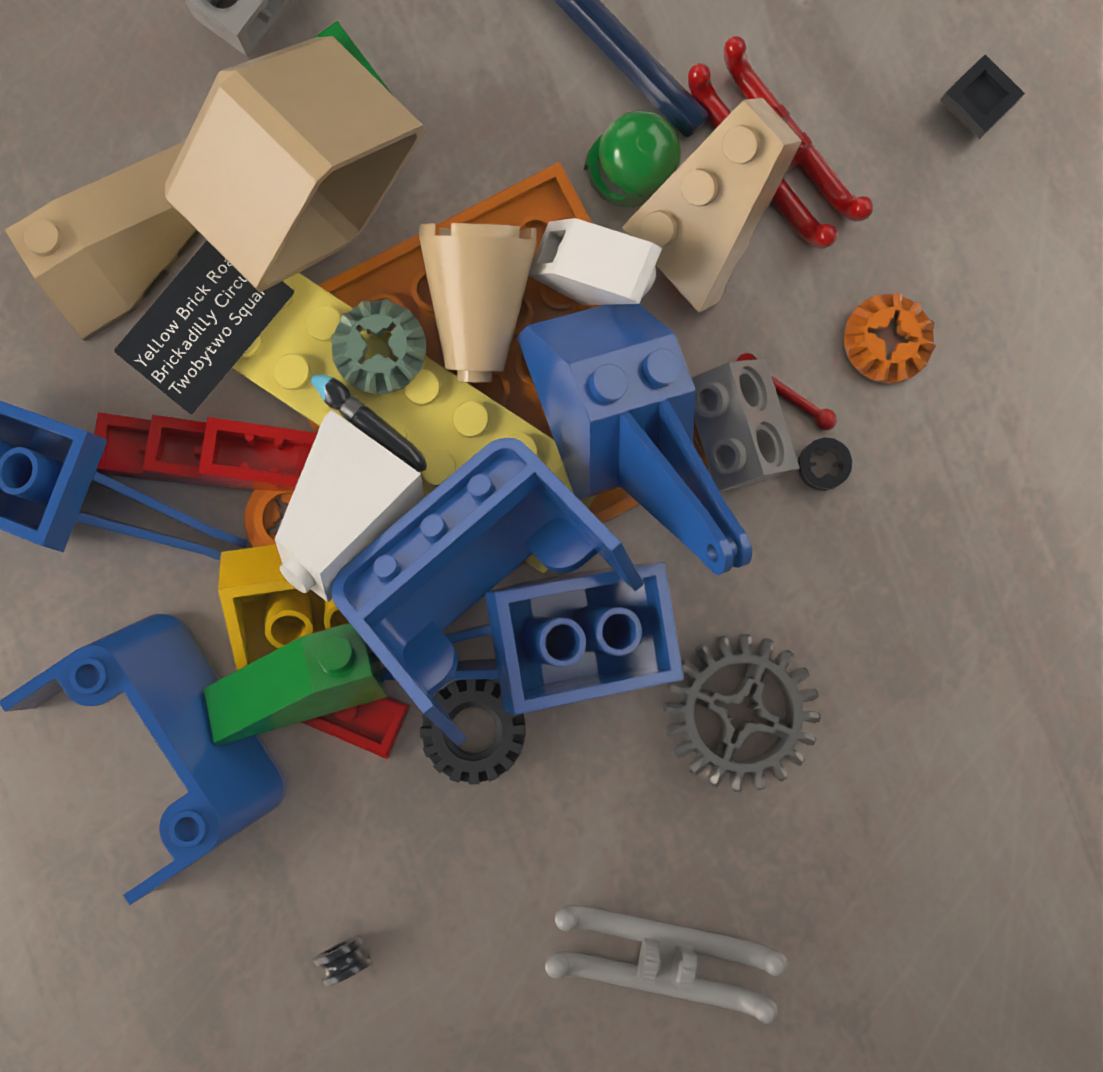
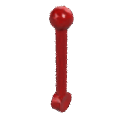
[736,353,837,430]

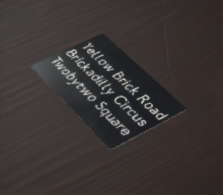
[114,241,295,415]

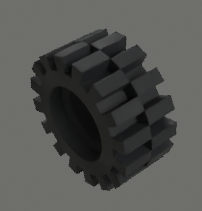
[420,679,526,785]

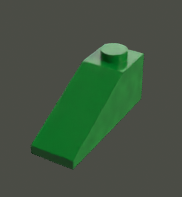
[204,623,388,746]

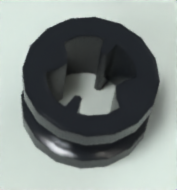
[797,437,853,491]
[312,935,373,987]

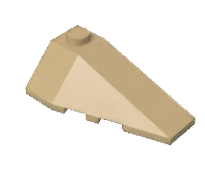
[5,141,197,341]

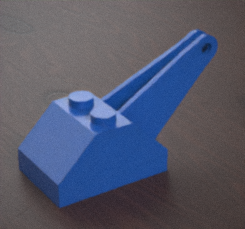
[517,304,752,575]
[0,401,248,561]
[382,562,684,715]

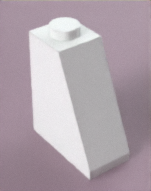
[275,410,424,602]

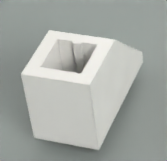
[529,218,662,305]

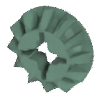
[331,299,426,394]

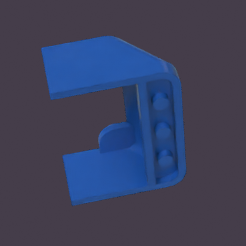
[332,438,644,746]
[0,614,287,905]

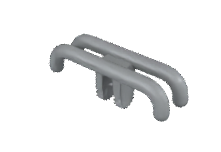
[545,905,788,1024]

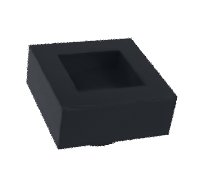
[940,54,1025,139]

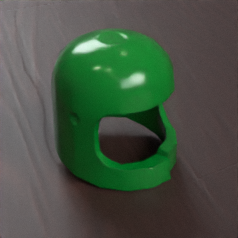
[584,110,682,208]

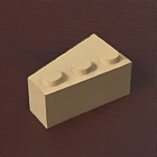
[622,98,802,313]

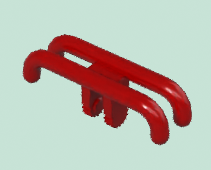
[688,36,874,249]

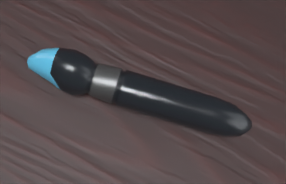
[311,374,427,472]

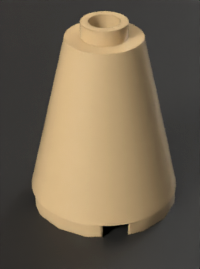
[419,223,537,382]

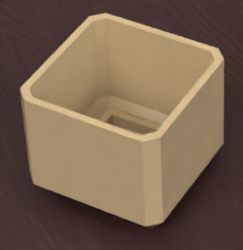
[165,36,425,293]

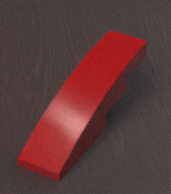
[94,412,317,492]

